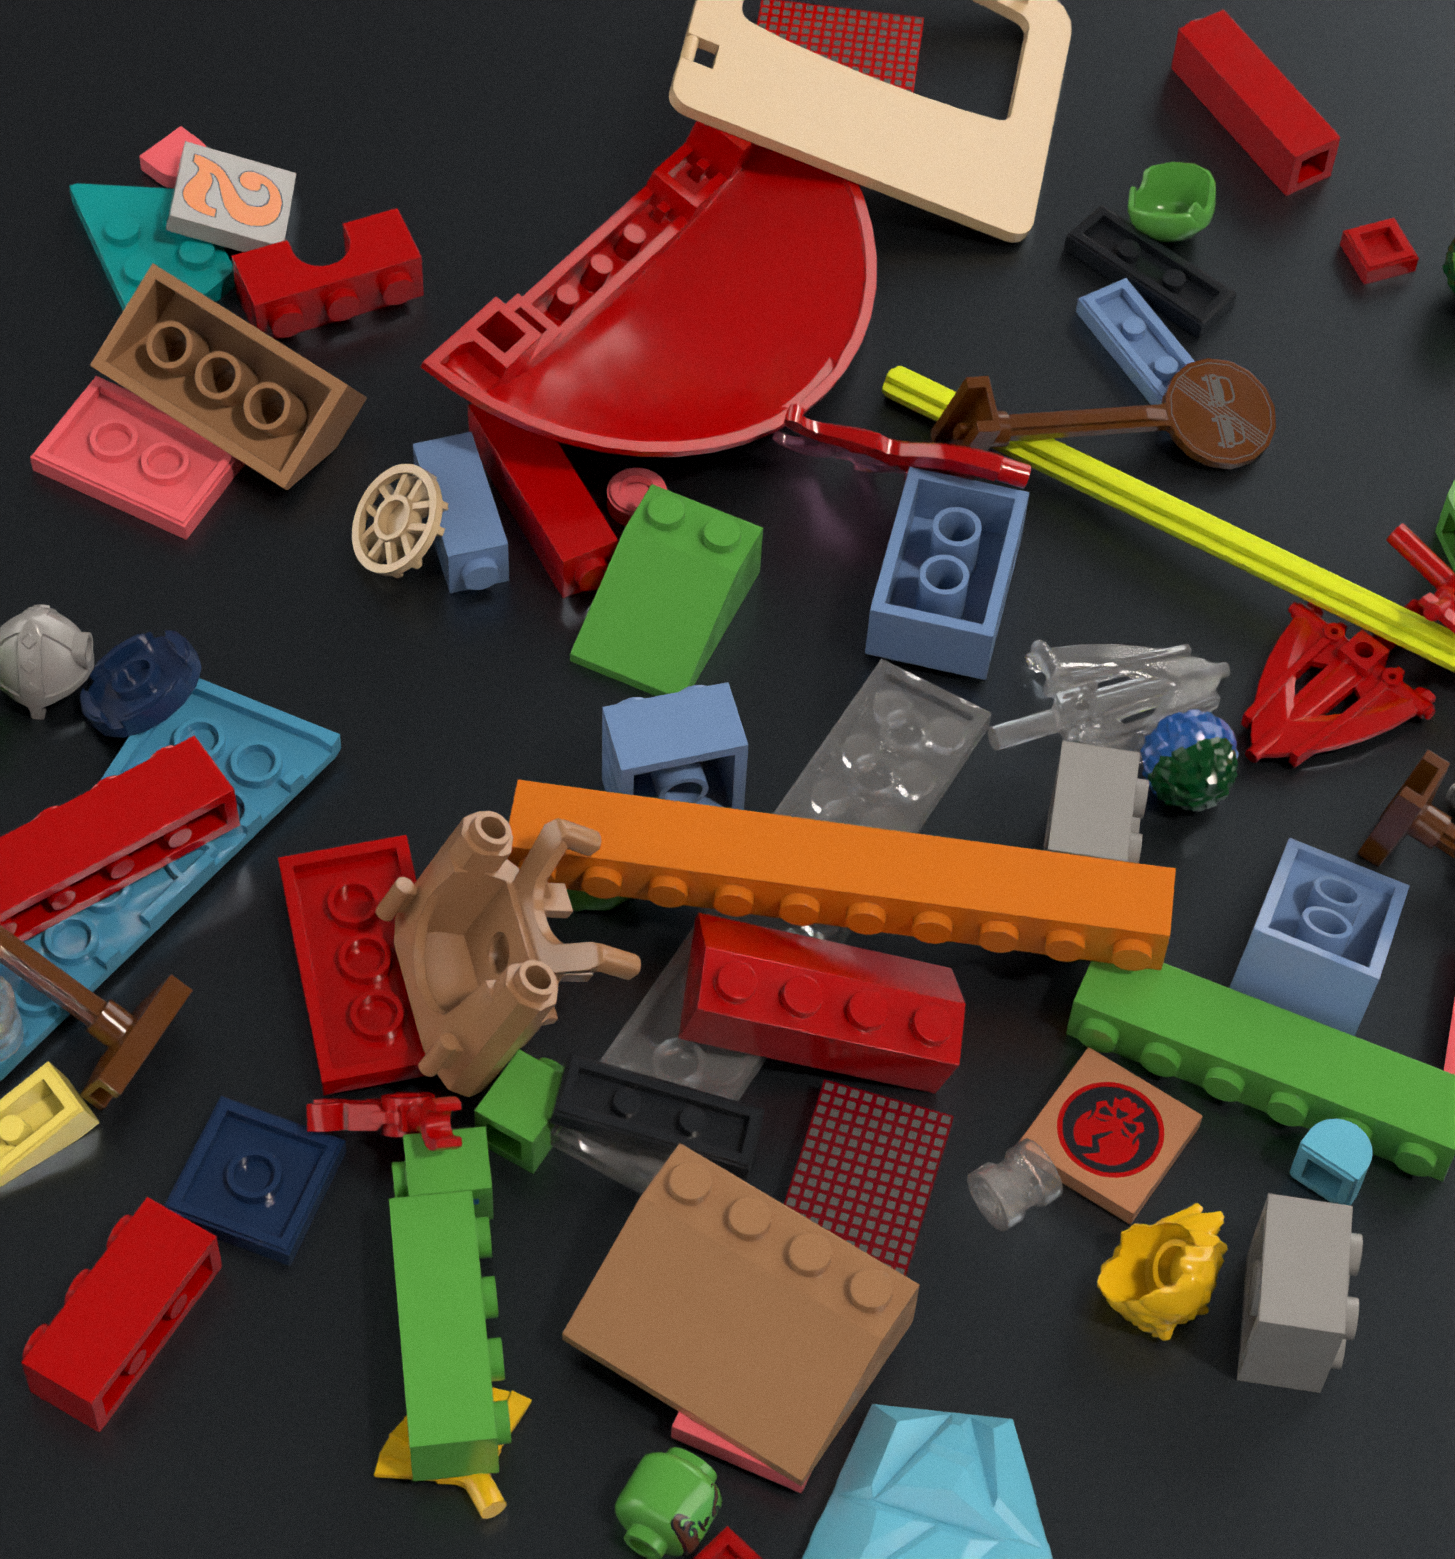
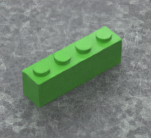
[389,1190,511,1482]

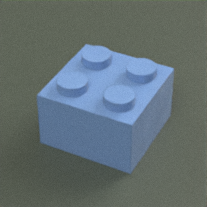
[602,682,748,810]

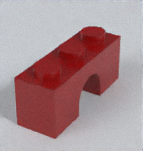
[232,208,424,339]

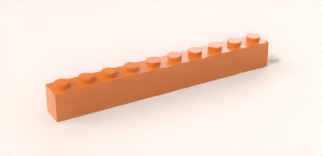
[507,780,1176,971]

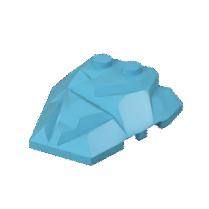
[802,1404,1053,1559]

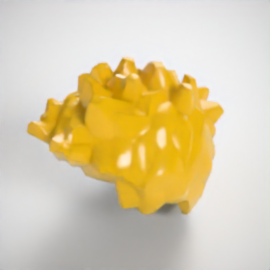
[1097,1203,1228,1341]

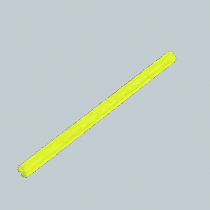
[882,366,1455,673]

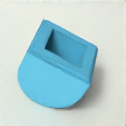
[1289,1119,1373,1205]

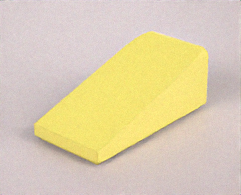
[0,1061,100,1187]

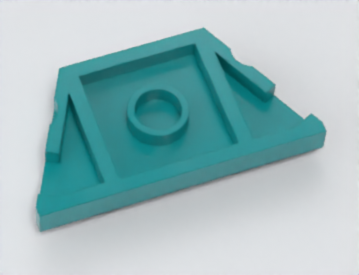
[69,183,235,311]

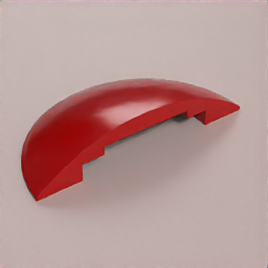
[420,121,877,457]

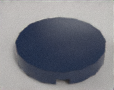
[79,630,202,738]

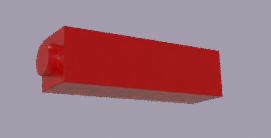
[1171,9,1341,196]
[468,404,618,598]

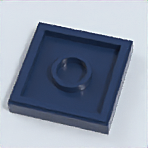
[164,1096,347,1266]

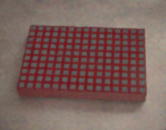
[784,1079,954,1277]

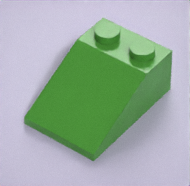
[570,484,763,696]

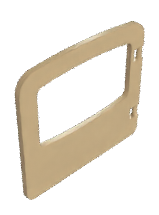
[669,0,1071,243]

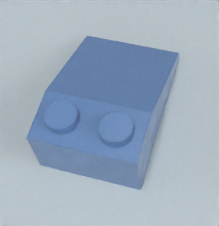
[1229,838,1410,1036]

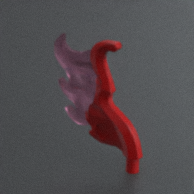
[772,404,1031,489]

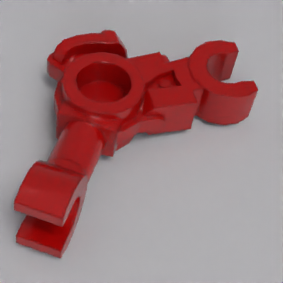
[307,1092,462,1151]

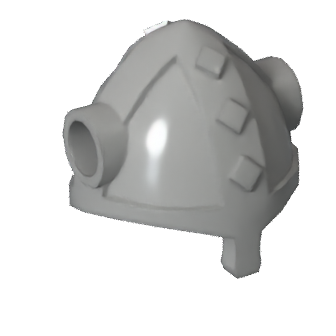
[0,604,94,720]

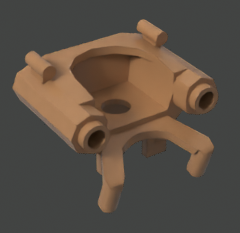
[376,811,641,1097]

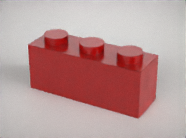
[21,1197,222,1433]

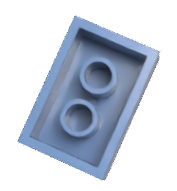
[865,467,1030,680]

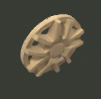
[352,464,448,578]

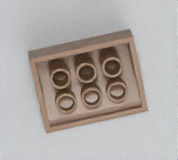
[562,1143,920,1487]

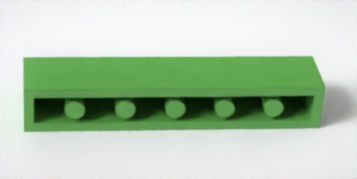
[1066,961,1455,1182]

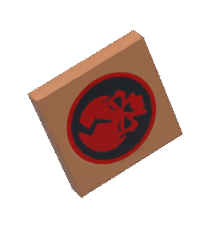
[1016,1047,1203,1225]

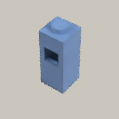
[413,432,509,593]

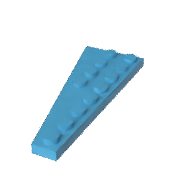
[0,678,341,1081]

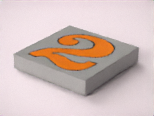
[166,141,296,252]

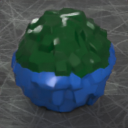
[1140,709,1239,812]

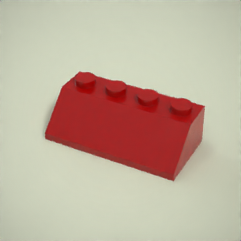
[678,912,966,1094]

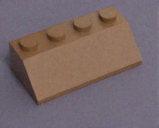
[90,264,367,490]

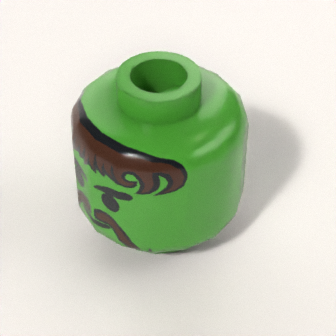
[615,1447,722,1559]

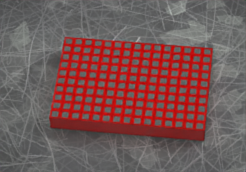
[757,0,924,93]

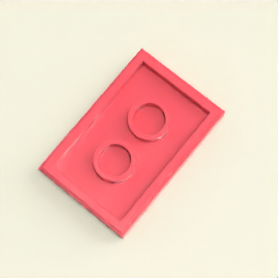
[30,376,245,540]

